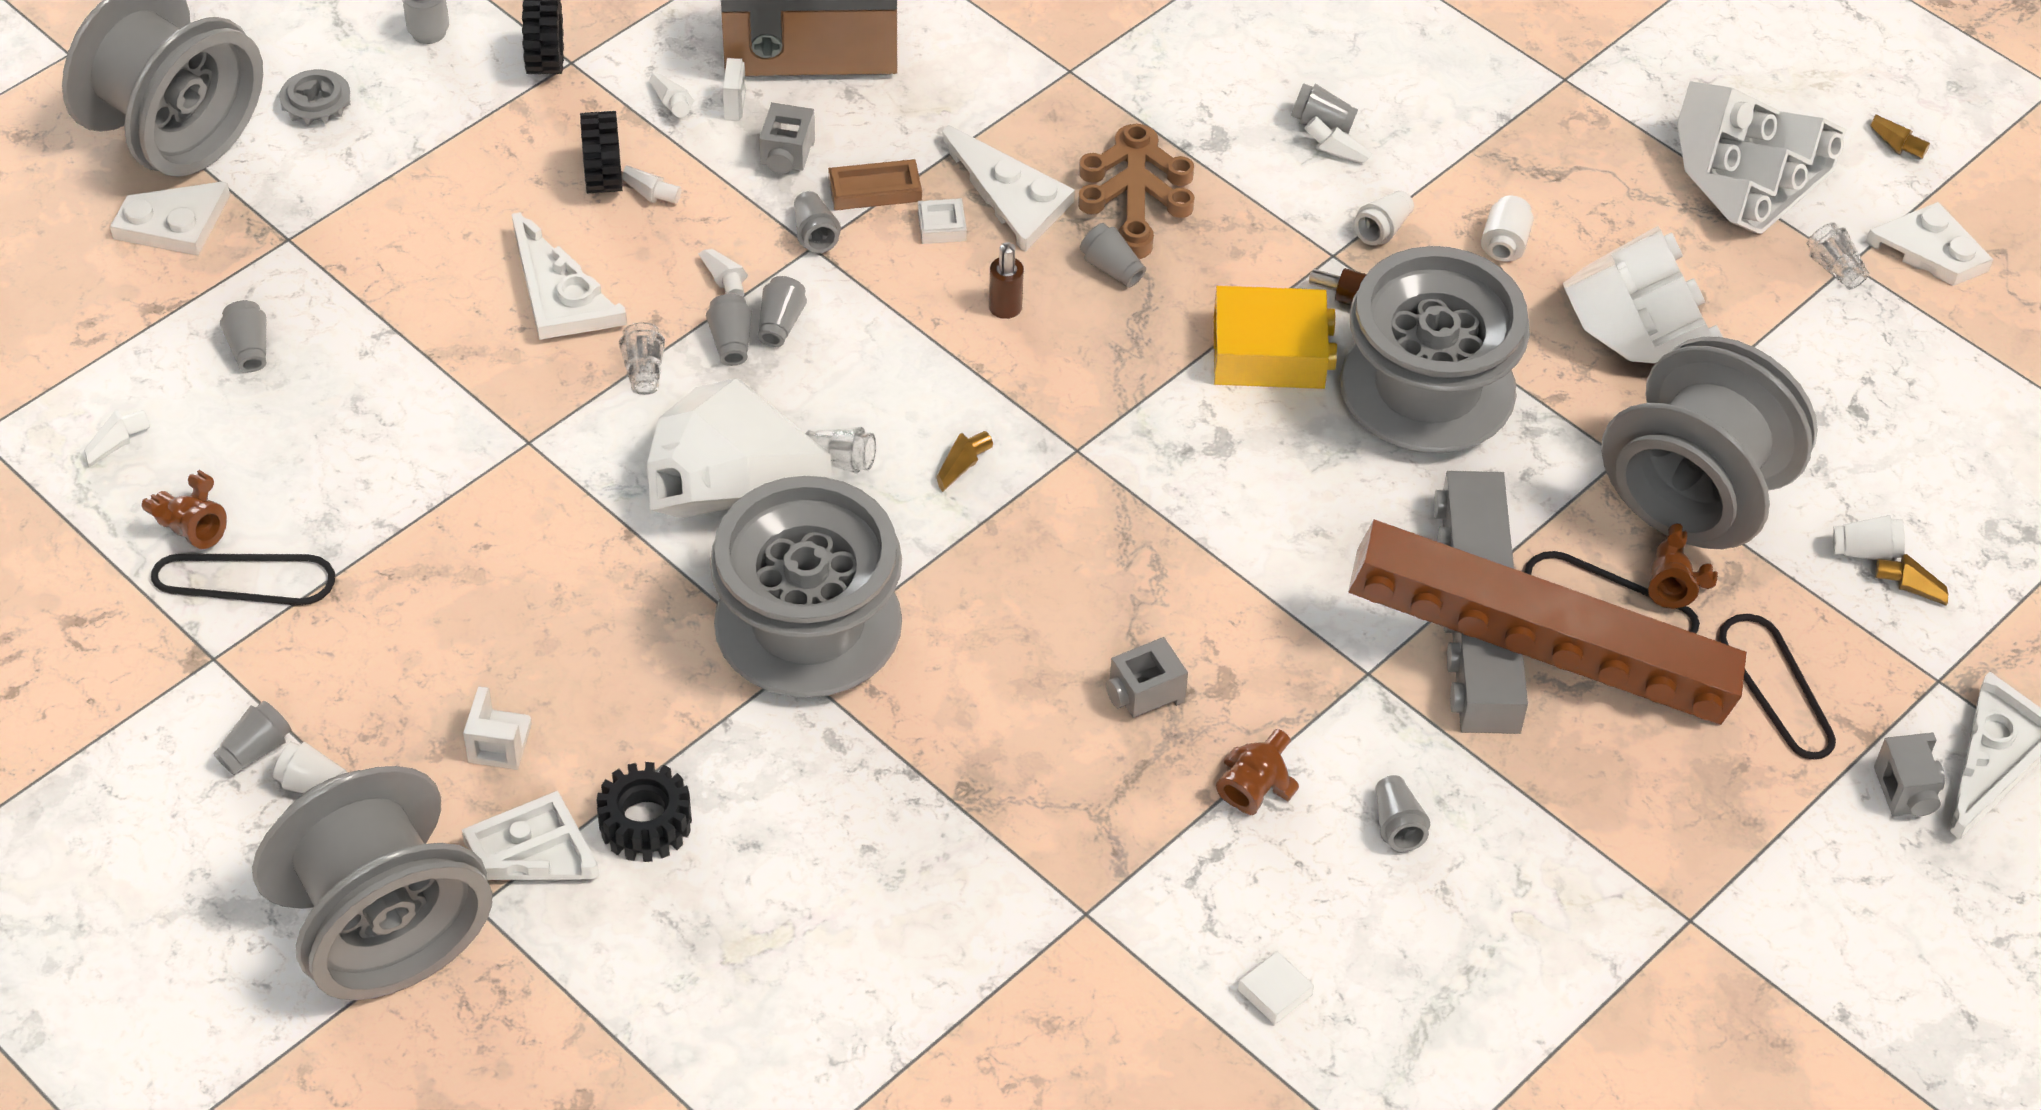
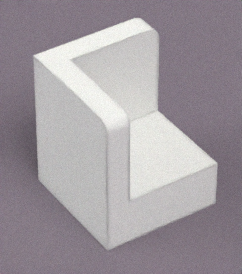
[463,686,532,770]

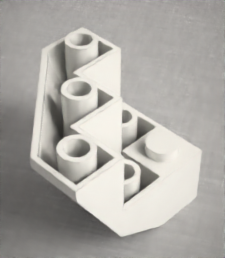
[1677,81,1847,234]
[1563,226,1723,363]
[647,379,833,518]

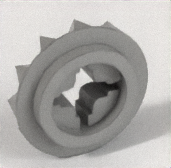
[279,69,351,125]

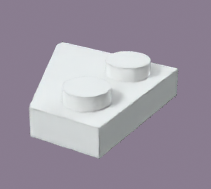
[110,182,230,256]
[1866,202,1993,286]
[462,791,599,880]

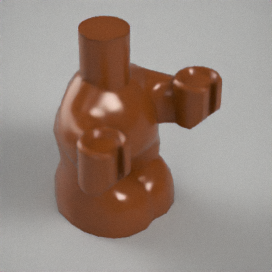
[141,470,227,549]
[1648,523,1718,609]
[1216,729,1299,815]

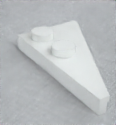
[942,125,1075,252]
[512,212,627,340]
[1950,672,2041,839]

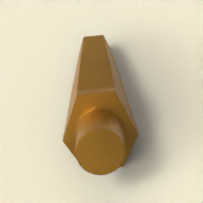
[1871,114,1930,159]
[936,431,993,492]
[1875,554,1948,606]

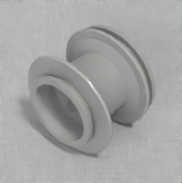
[62,0,264,177]
[1340,246,1530,453]
[1601,337,1818,550]
[710,476,902,697]
[252,766,493,1000]

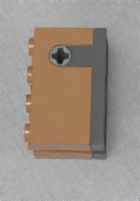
[721,0,897,76]

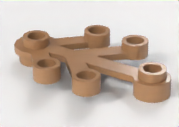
[1078,124,1195,259]

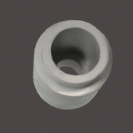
[402,0,449,44]

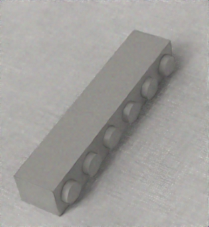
[1434,471,1528,734]

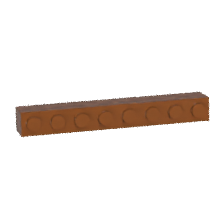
[1348,519,1747,725]

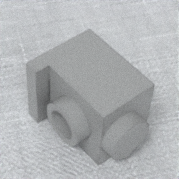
[759,102,815,174]
[1106,637,1188,718]
[1874,732,1945,816]

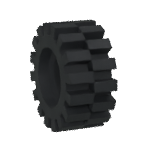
[522,0,564,74]
[580,111,623,194]
[596,762,692,862]

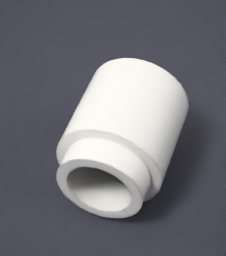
[1481,195,1534,262]

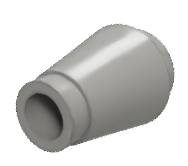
[1291,83,1358,134]
[794,191,841,253]
[1080,223,1146,288]
[758,276,807,347]
[706,294,752,366]
[220,300,267,372]
[213,701,292,775]
[1375,775,1430,852]

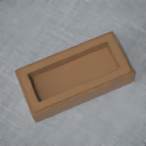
[828,159,922,211]

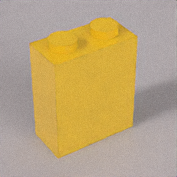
[1213,286,1337,389]

